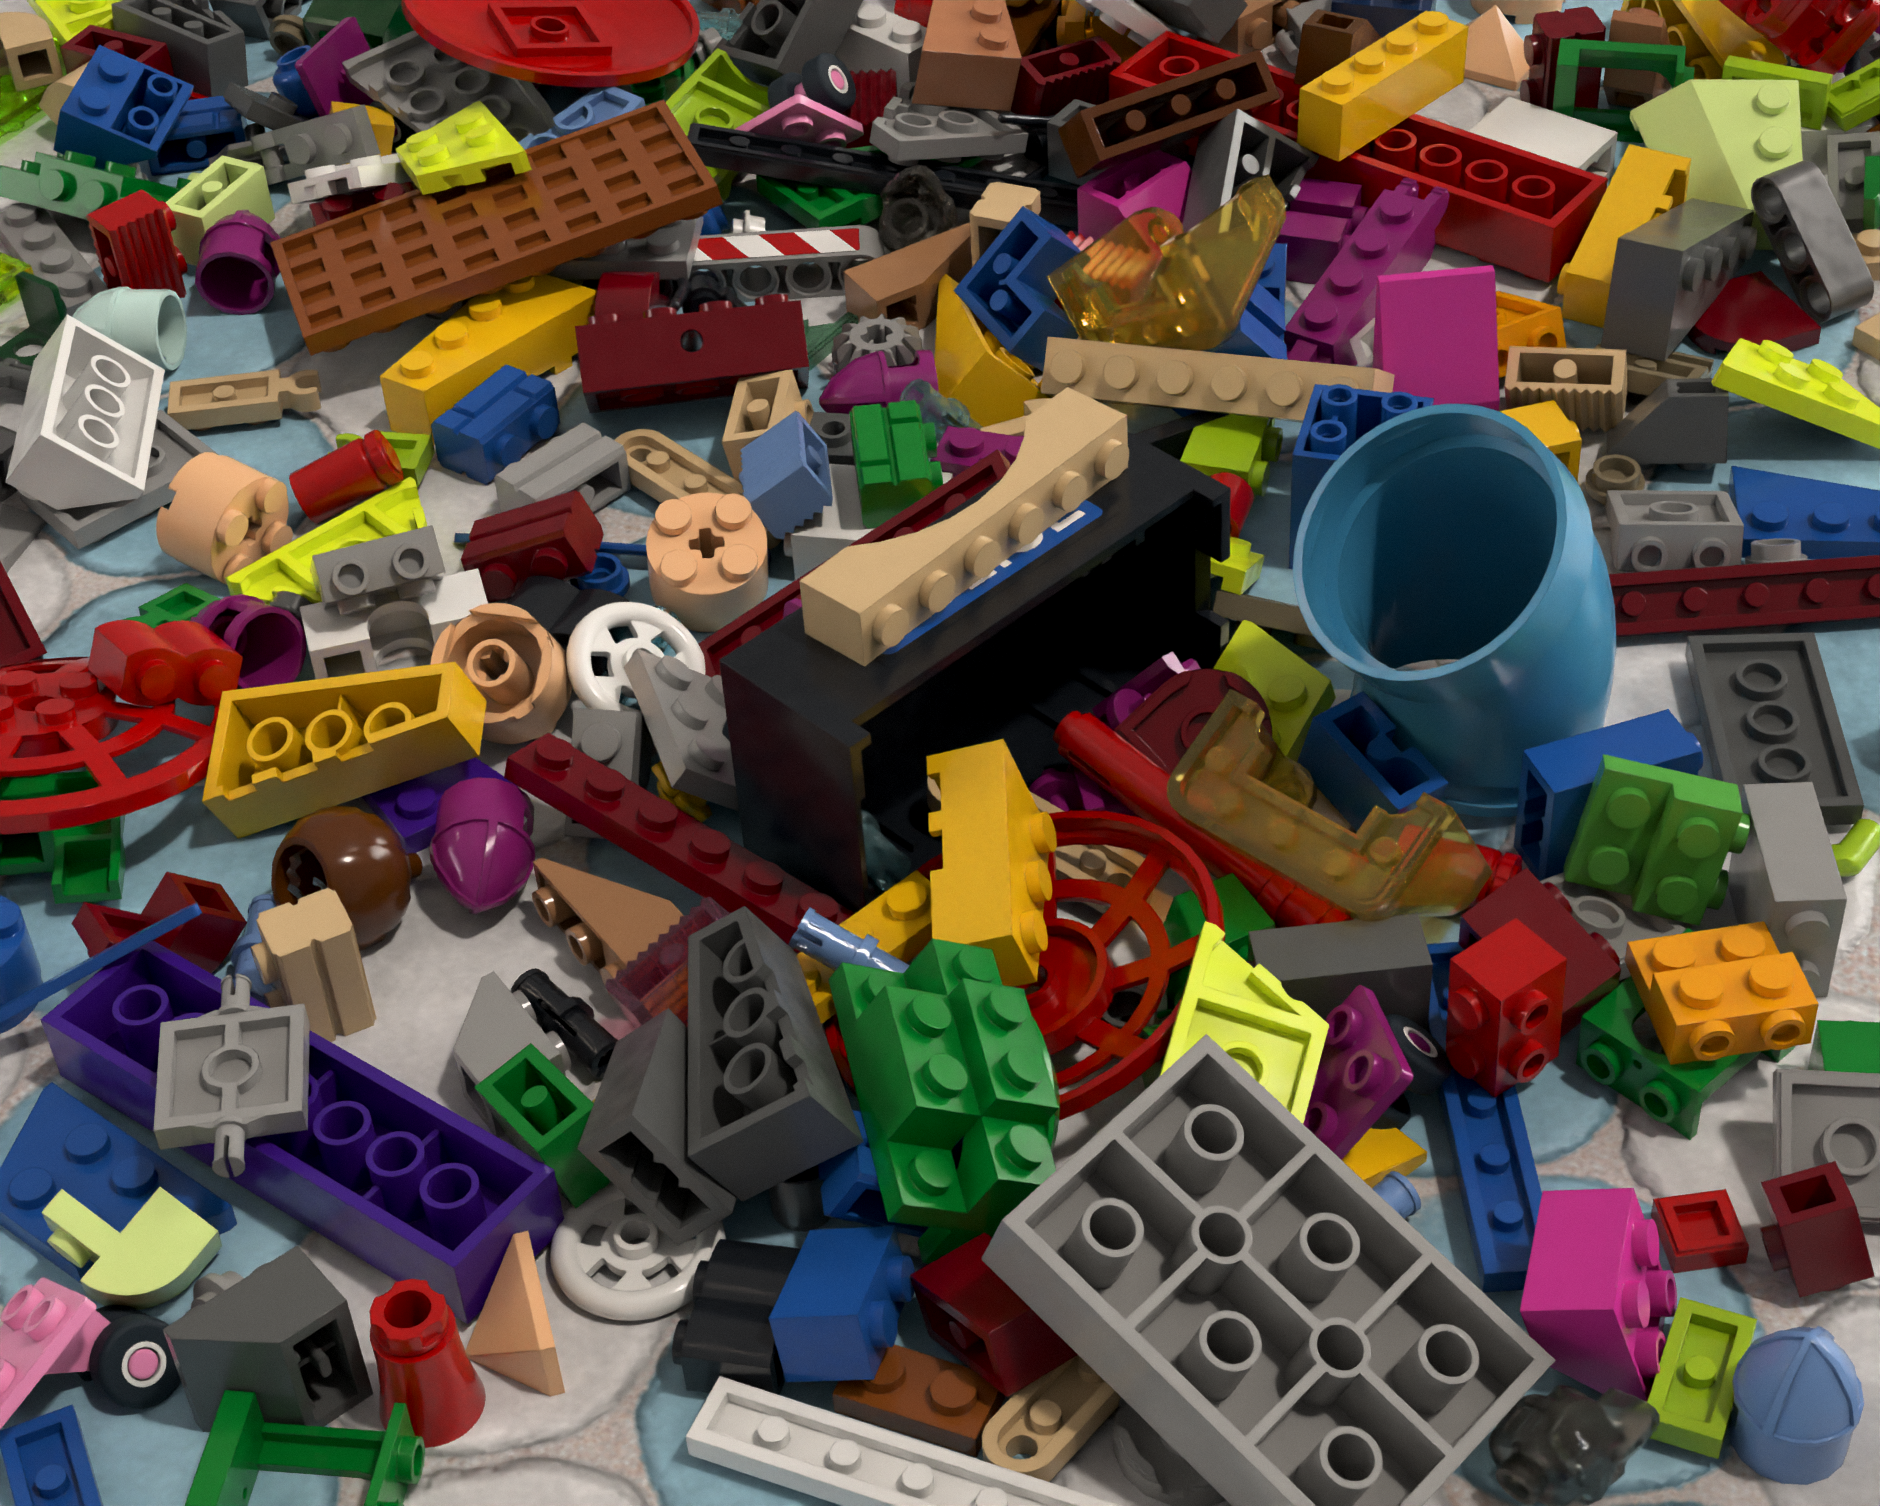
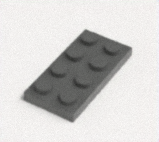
[1685,632,1864,825]

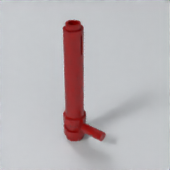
[1053,710,1371,928]

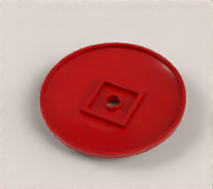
[401,0,700,87]

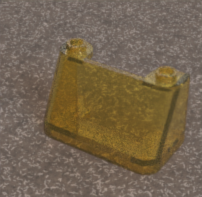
[1046,174,1286,351]
[1167,689,1493,922]

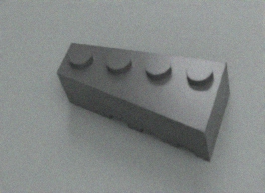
[688,906,864,1202]

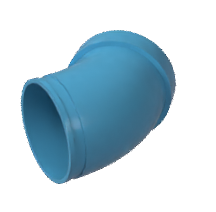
[1293,404,1616,817]

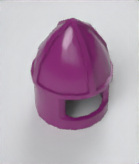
[195,210,281,315]
[819,349,940,434]
[190,594,306,689]
[429,777,535,915]

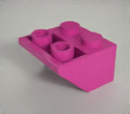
[1077,150,1192,277]
[1520,1188,1677,1411]

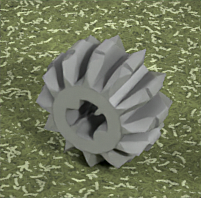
[831,314,924,374]

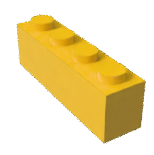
[1297,11,1469,162]

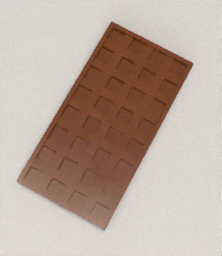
[270,99,723,356]

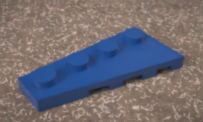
[1729,466,1880,560]

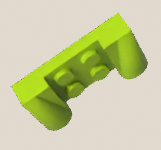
[666,48,770,202]

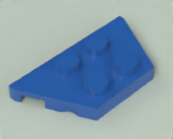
[0,1082,237,1283]

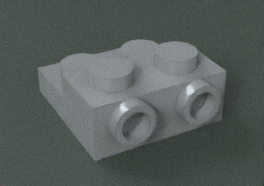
[1605,490,1744,573]
[310,525,446,615]

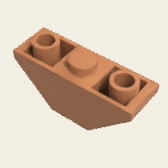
[1603,7,1671,108]

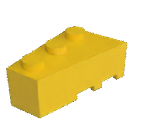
[1557,144,1691,328]

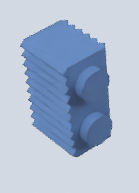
[738,411,833,539]

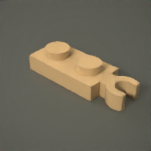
[167,369,322,431]

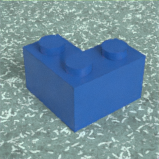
[953,206,1089,371]

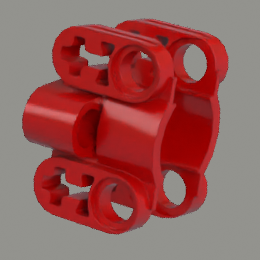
[1719,0,1880,75]

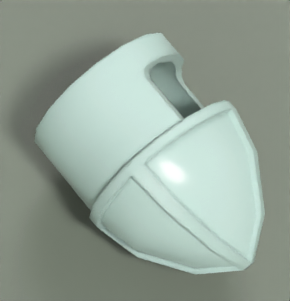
[72,287,187,371]

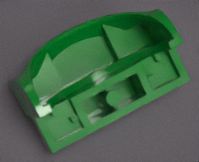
[828,938,1060,1264]

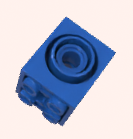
[1289,384,1434,569]

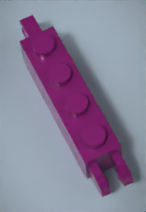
[1284,178,1450,366]

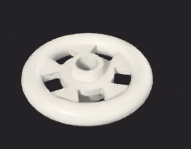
[566,602,705,713]
[550,1182,726,1321]

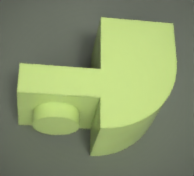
[42,1187,222,1310]

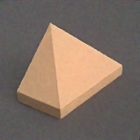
[1464,5,1529,91]
[465,1231,565,1397]

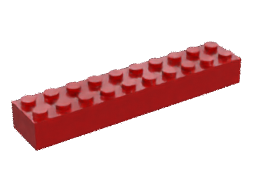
[1109,30,1608,283]

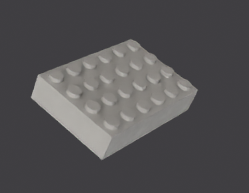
[981,1034,1556,1506]

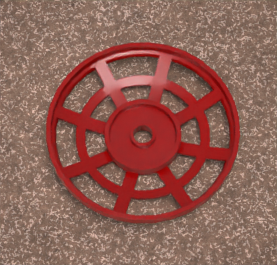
[0,657,220,834]
[825,810,1225,1137]

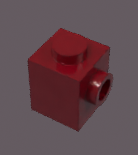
[1759,1161,1875,1298]

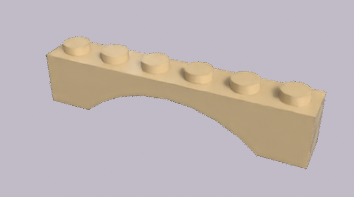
[1041,337,1395,423]
[799,387,1130,667]

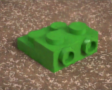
[1564,754,1750,926]

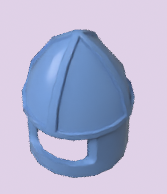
[1728,1326,1864,1485]

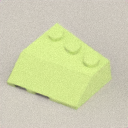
[1629,79,1803,250]

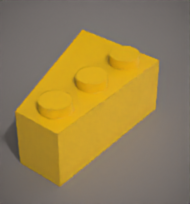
[926,739,1057,987]

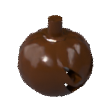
[271,806,423,951]

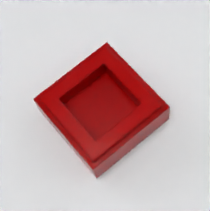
[1651,1189,1749,1273]

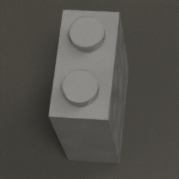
[1728,782,1847,997]

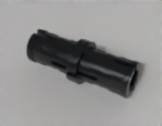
[511,968,619,1080]

